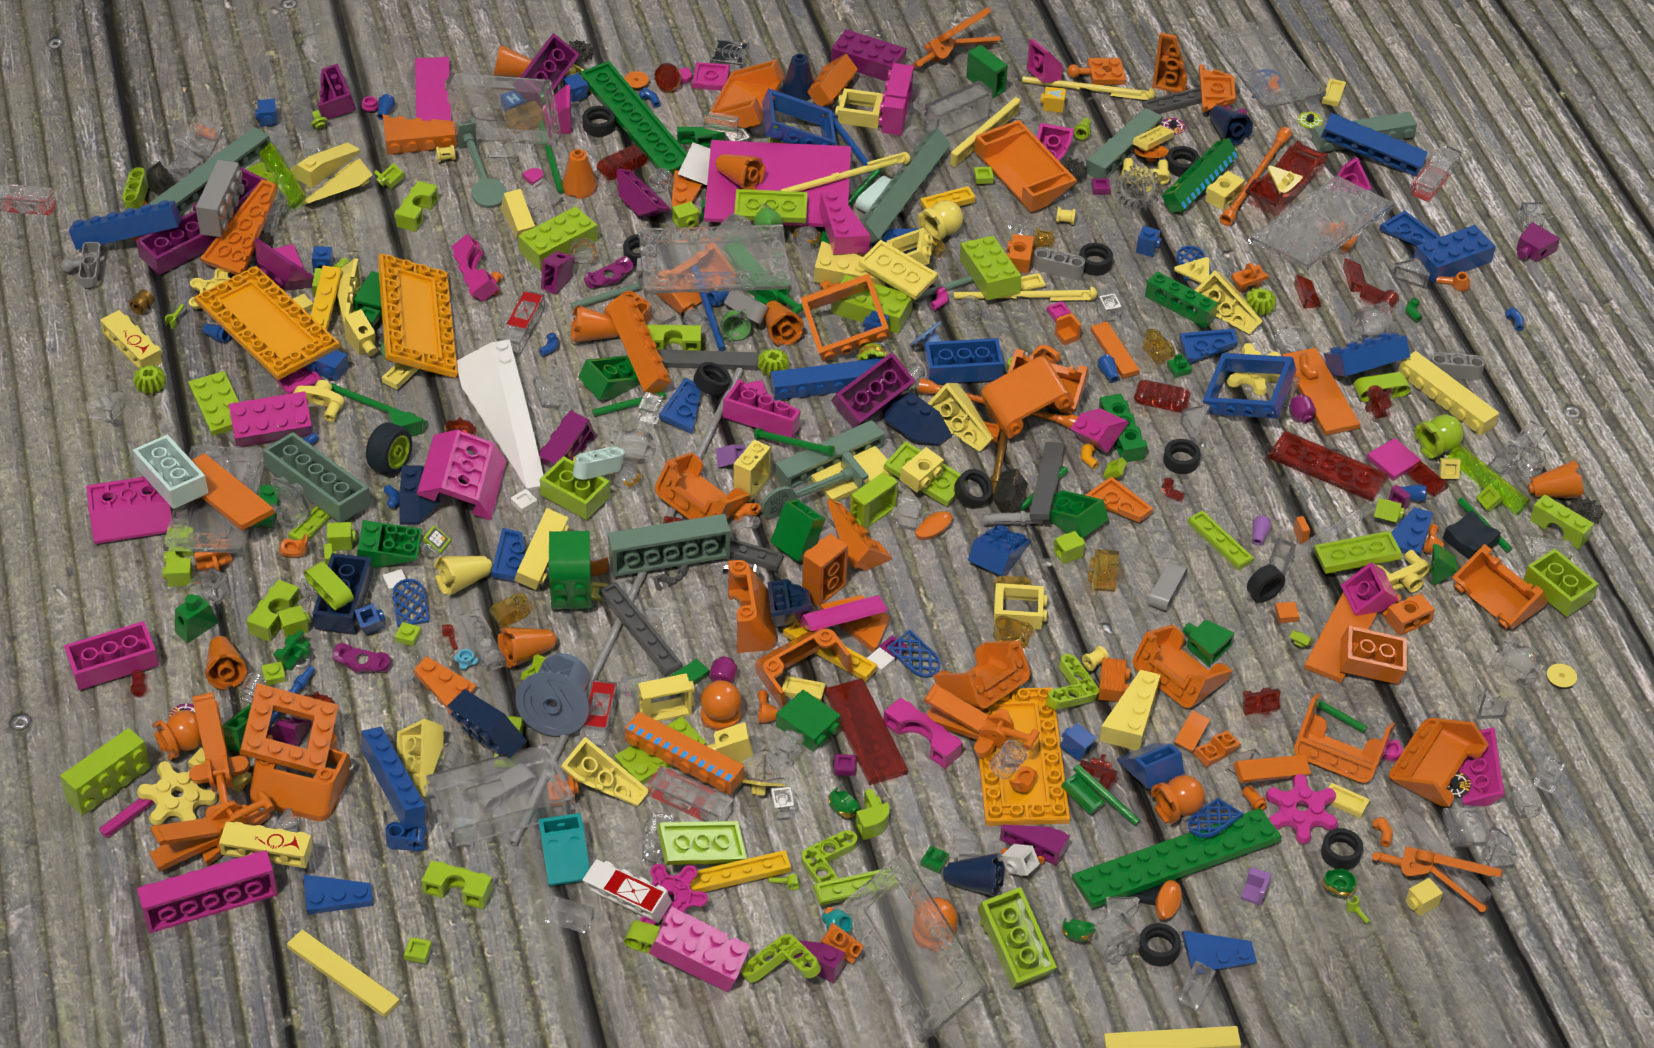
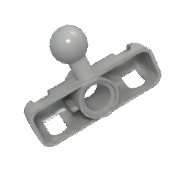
[61,242,101,288]

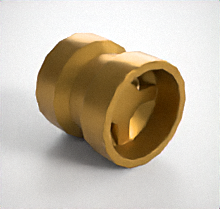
[129,289,155,315]

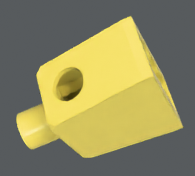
[344,309,378,356]
[706,722,755,764]

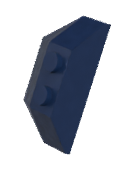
[884,392,952,447]
[399,465,441,525]
[768,579,812,628]

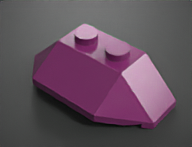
[617,168,670,217]
[254,237,314,290]

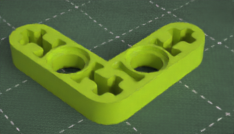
[1046,654,1099,709]
[801,830,857,883]
[741,934,821,983]

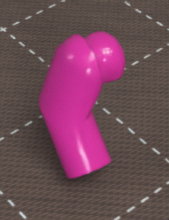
[930,286,948,311]

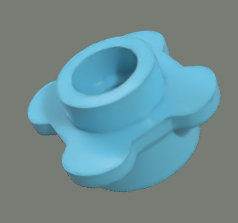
[454,649,478,670]

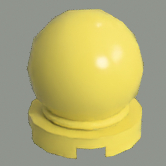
[918,200,964,243]

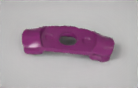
[584,256,633,288]
[333,643,392,673]

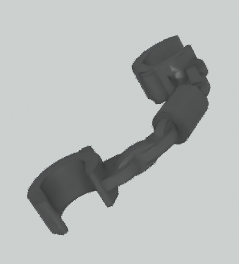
[654,564,688,591]

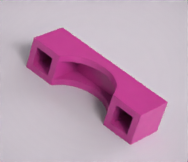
[451,234,499,302]
[883,697,963,769]

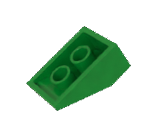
[578,356,641,400]
[1049,490,1109,538]

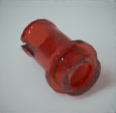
[130,670,147,697]

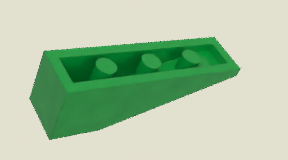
[223,703,273,752]

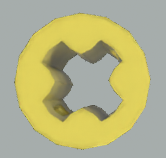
[436,145,456,162]
[1056,207,1076,225]
[1082,646,1109,671]

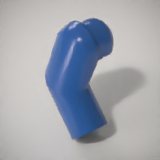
[539,333,559,357]
[383,485,399,509]

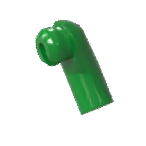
[1405,298,1422,323]

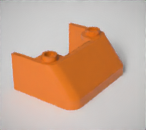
[755,628,853,708]
[1294,693,1396,783]
[250,735,351,822]

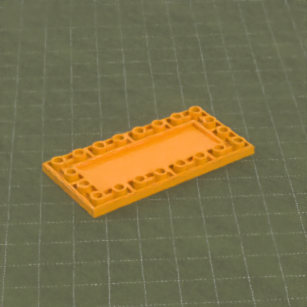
[378,253,458,378]
[194,266,341,380]
[976,687,1070,826]

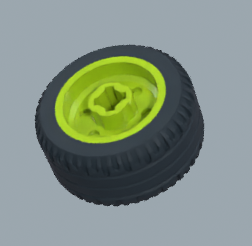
[366,422,413,475]

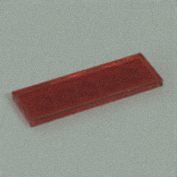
[1268,430,1389,502]
[824,678,908,785]

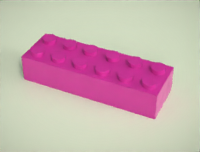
[137,850,278,934]

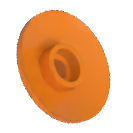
[1134,145,1169,162]

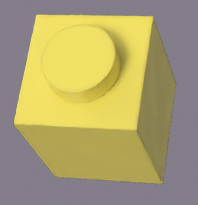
[1406,878,1443,916]

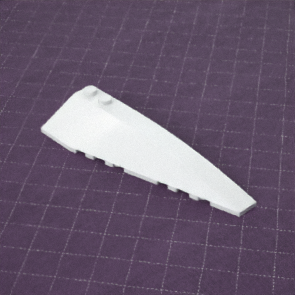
[457,339,543,491]

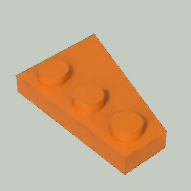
[671,171,704,211]
[1085,476,1153,523]
[414,656,477,714]

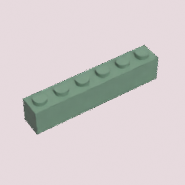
[1086,108,1163,178]
[1311,112,1417,153]
[775,420,885,489]

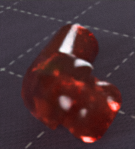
[1161,478,1185,502]

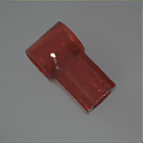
[1360,283,1399,313]

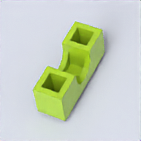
[394,181,439,232]
[646,324,701,351]
[1530,494,1594,549]
[162,528,196,587]
[246,579,301,642]
[421,860,493,910]

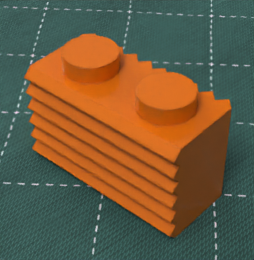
[1098,657,1130,702]

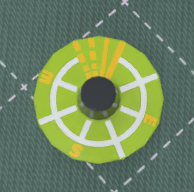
[1297,112,1323,129]

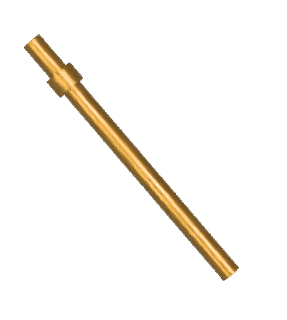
[990,431,1007,498]

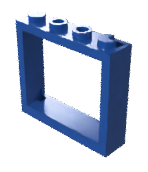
[762,88,836,146]
[1203,353,1297,419]

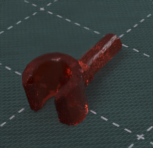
[442,624,458,650]

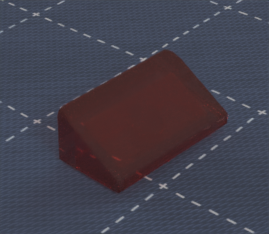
[1343,258,1368,292]
[1294,275,1321,309]
[1406,460,1449,497]

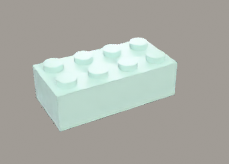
[133,434,208,509]

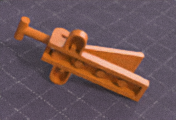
[911,7,1001,70]
[924,684,1040,758]
[189,692,250,812]
[149,791,275,872]
[1372,846,1504,912]

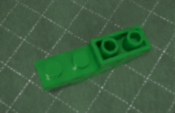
[677,122,746,148]

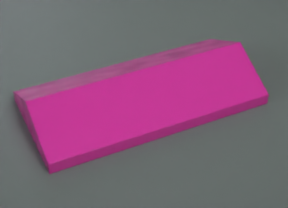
[799,595,887,631]
[1458,727,1505,806]

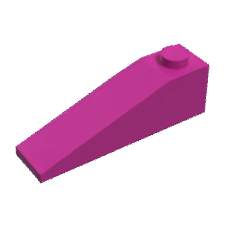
[1037,123,1074,162]

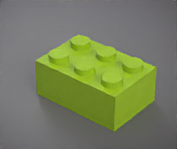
[540,456,610,520]
[1524,548,1599,617]

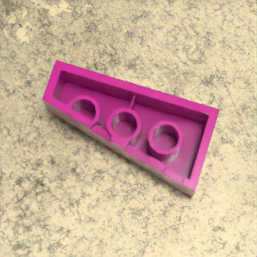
[819,191,871,254]
[723,379,801,438]

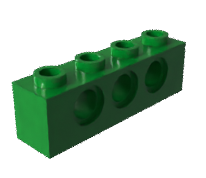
[1145,271,1218,328]
[1099,394,1148,463]

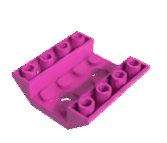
[416,430,507,520]
[86,476,174,544]

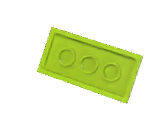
[734,189,807,223]
[188,371,239,436]
[883,441,969,507]
[1314,531,1402,574]
[614,716,707,785]
[657,821,747,865]

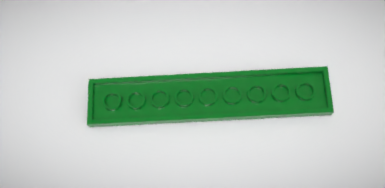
[579,61,688,177]
[1072,808,1281,909]

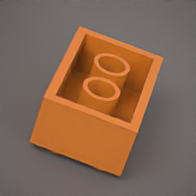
[802,533,848,607]
[1340,626,1407,684]

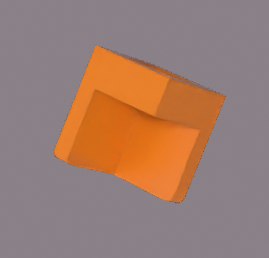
[1054,313,1081,345]

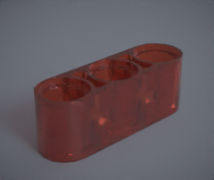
[596,145,648,181]
[1134,380,1191,413]

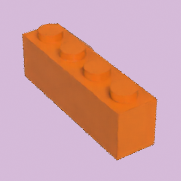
[807,54,858,107]
[382,114,457,155]

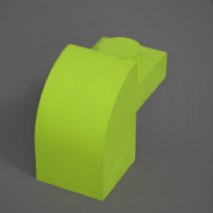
[856,789,889,840]

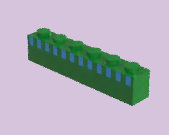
[1161,138,1239,213]

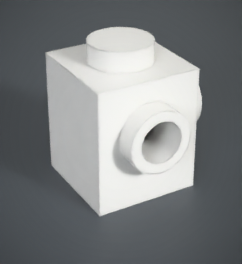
[1002,844,1040,876]

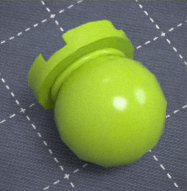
[1414,414,1464,459]

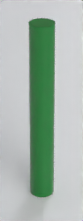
[1317,700,1368,733]

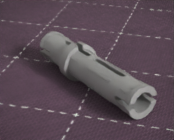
[983,511,1043,526]

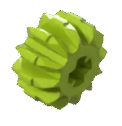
[1246,287,1276,317]
[758,347,789,378]
[133,364,166,395]

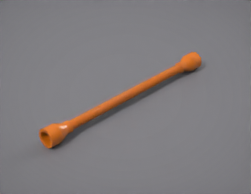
[1219,127,1292,226]
[918,378,1079,429]

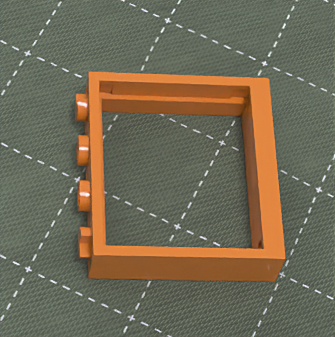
[800,273,892,361]

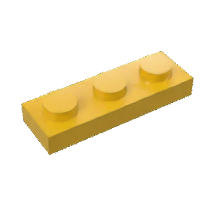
[920,186,976,209]

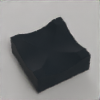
[1443,510,1501,559]

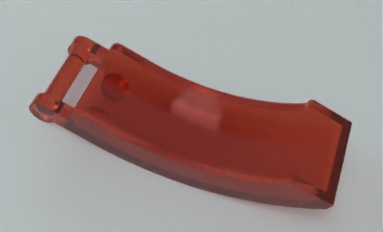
[1245,140,1328,208]

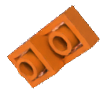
[1174,710,1210,753]
[1193,730,1241,767]

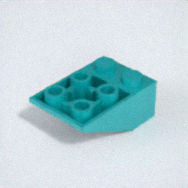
[538,813,590,886]

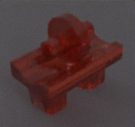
[1365,385,1393,419]
[1243,687,1280,715]
[1080,754,1118,791]

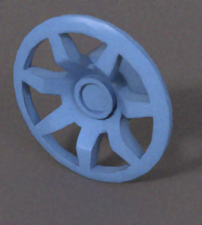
[909,321,942,347]

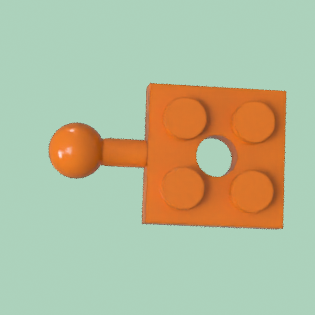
[1067,58,1126,85]

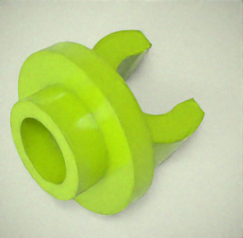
[311,110,328,129]

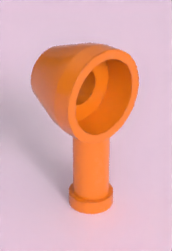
[1436,272,1471,292]
[1423,524,1444,554]
[757,690,778,723]

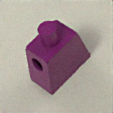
[1516,222,1560,262]
[541,251,575,295]

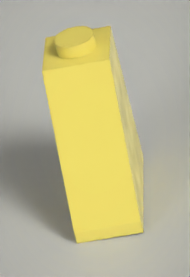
[501,189,535,238]

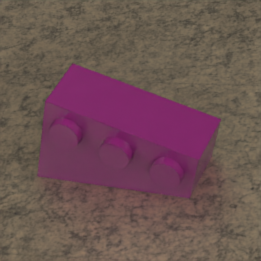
[318,63,356,120]
[539,410,597,468]

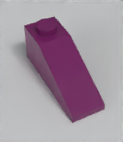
[1000,825,1070,866]
[778,940,845,983]

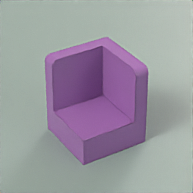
[716,444,746,467]
[1241,867,1271,906]

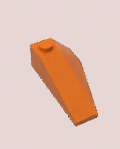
[1152,32,1188,93]
[827,498,892,570]

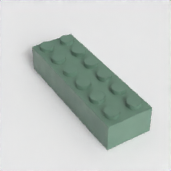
[263,432,371,522]
[608,514,730,577]

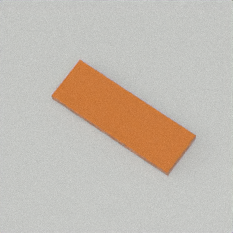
[1282,348,1360,436]
[192,453,274,530]
[1304,591,1378,683]

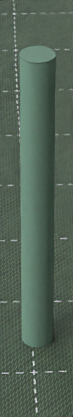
[913,275,973,302]
[571,283,641,310]

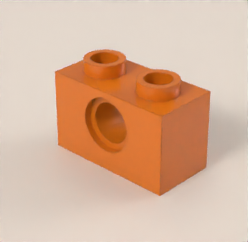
[1006,234,1034,274]
[1385,593,1435,636]

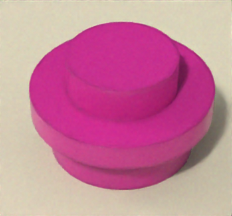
[362,96,378,112]

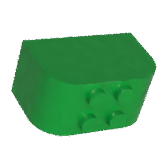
[549,531,592,610]

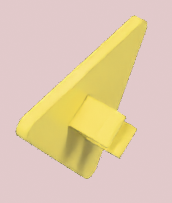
[1268,166,1304,197]
[1174,257,1209,283]
[742,779,785,796]

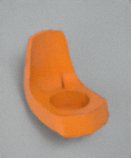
[1029,345,1061,364]
[279,534,308,557]
[1009,766,1037,793]

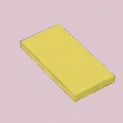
[858,240,938,300]
[811,446,893,501]

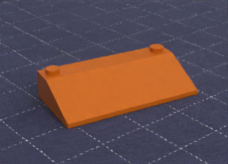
[706,59,785,128]
[974,120,1077,212]

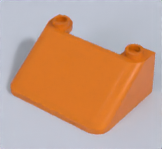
[1389,718,1489,807]

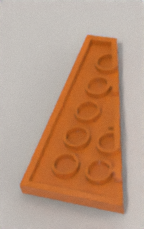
[200,179,278,275]

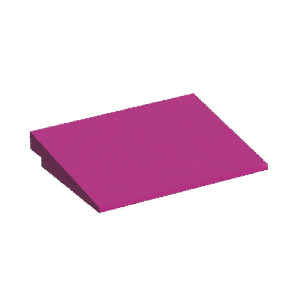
[704,140,851,227]

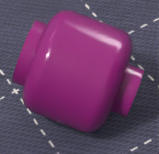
[1289,395,1317,424]
[709,656,738,684]

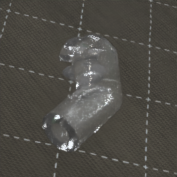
[730,515,760,533]

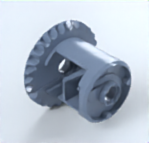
[515,653,590,736]

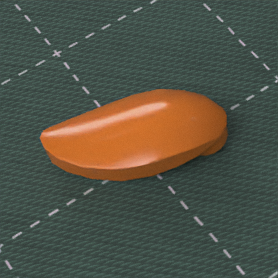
[915,511,953,540]
[1155,880,1182,921]

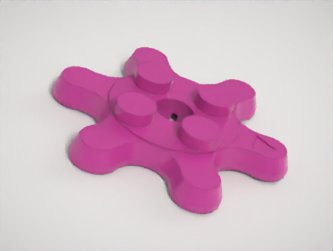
[1265,774,1338,844]
[640,864,708,925]

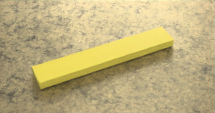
[950,97,1021,167]
[287,930,400,1018]
[1104,1026,1241,1048]

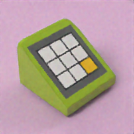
[423,525,451,554]

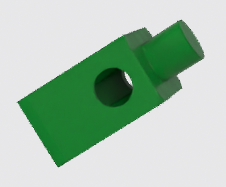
[175,594,218,644]
[1183,620,1234,668]

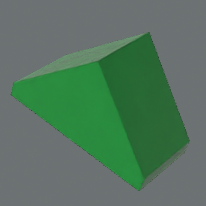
[388,407,425,437]
[1430,544,1458,585]

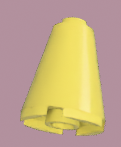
[434,556,492,596]

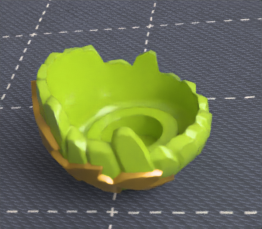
[857,343,888,361]

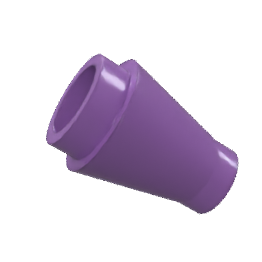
[1252,516,1272,546]

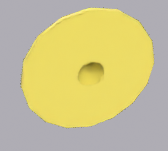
[1547,664,1577,688]

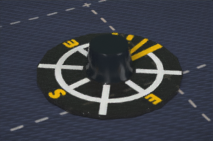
[1446,772,1471,798]

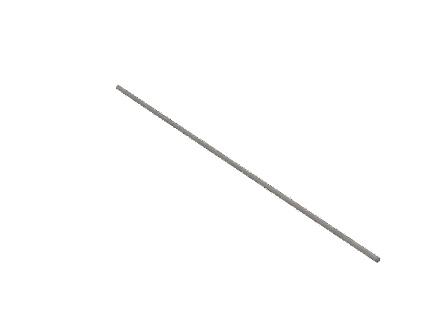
[509,368,743,846]

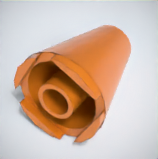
[493,45,532,79]
[562,149,597,199]
[715,154,765,190]
[765,301,804,346]
[571,305,619,342]
[1528,460,1584,498]
[498,627,557,668]
[205,636,247,689]

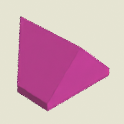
[1328,157,1372,196]

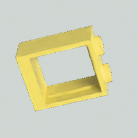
[835,88,884,129]
[887,227,933,265]
[734,440,771,502]
[993,583,1047,630]
[638,673,695,722]

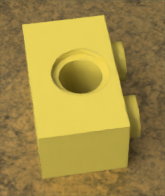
[1206,171,1245,210]
[899,447,944,493]

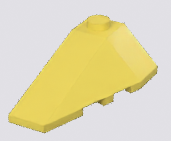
[287,142,361,188]
[302,158,372,205]
[336,259,361,331]
[1195,270,1263,334]
[928,383,994,452]
[397,719,444,798]
[560,737,650,806]

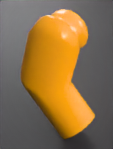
[1081,444,1099,469]

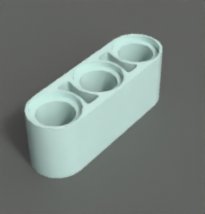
[855,176,892,213]
[573,446,624,480]

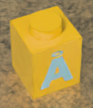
[1040,87,1066,113]

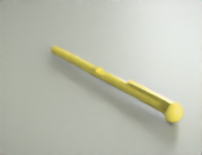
[1022,76,1155,100]
[780,152,911,192]
[954,286,1097,301]

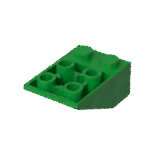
[357,520,422,568]

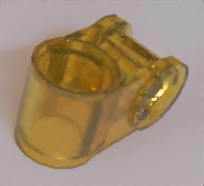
[1033,228,1054,257]
[1142,329,1175,364]
[489,593,530,628]
[993,616,1033,648]

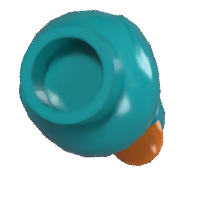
[822,907,852,933]

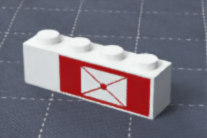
[582,859,672,923]

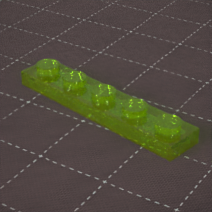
[259,142,307,209]
[1447,443,1531,515]

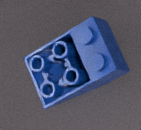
[968,525,1031,576]
[1117,743,1184,789]

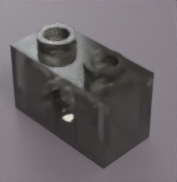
[993,468,1028,513]

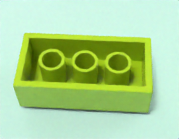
[518,206,598,271]
[960,236,1021,300]
[831,274,913,334]
[60,727,150,816]
[977,887,1057,989]

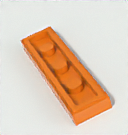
[1090,322,1139,379]
[1234,755,1311,783]

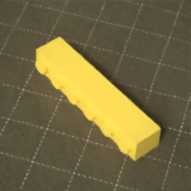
[1398,351,1499,436]

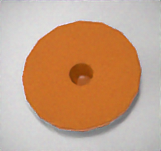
[624,71,649,88]

